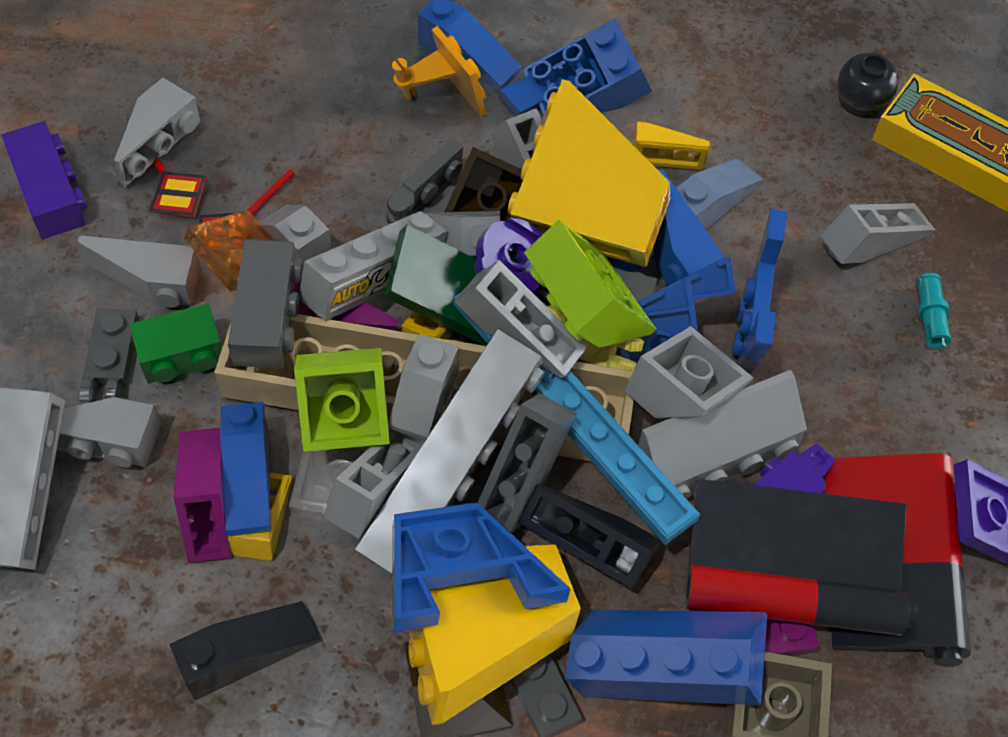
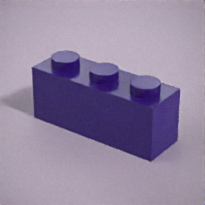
[1,121,88,240]

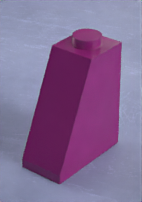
[174,428,232,563]

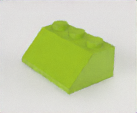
[524,220,657,348]

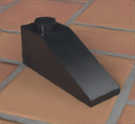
[518,484,662,588]
[169,601,320,701]

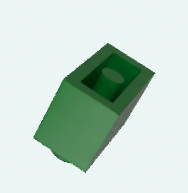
[130,303,222,384]

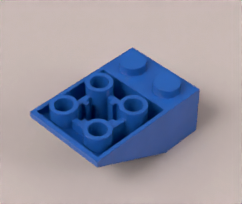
[523,18,652,114]

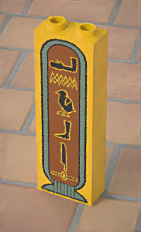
[872,73,1008,212]

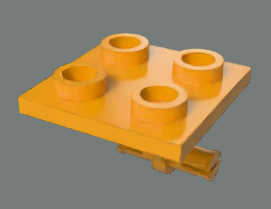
[392,26,487,118]

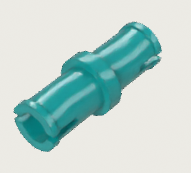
[915,273,952,349]

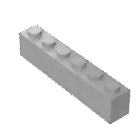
[355,329,545,573]

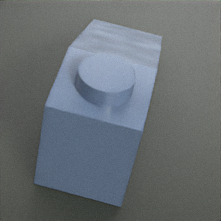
[676,158,764,230]

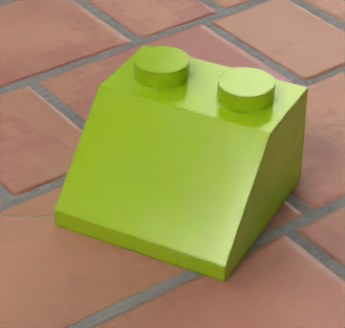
[294,348,390,452]

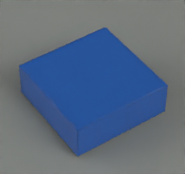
[499,75,545,116]

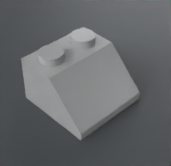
[624,326,754,418]

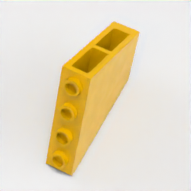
[508,79,671,267]
[403,545,581,725]

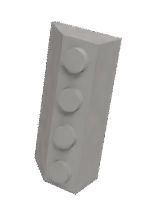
[638,369,807,499]

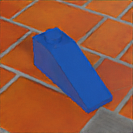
[417,0,521,91]
[653,169,724,285]
[220,402,271,536]

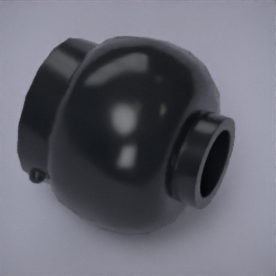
[837,53,899,117]

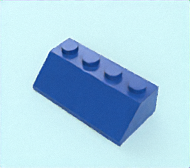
[565,609,767,705]

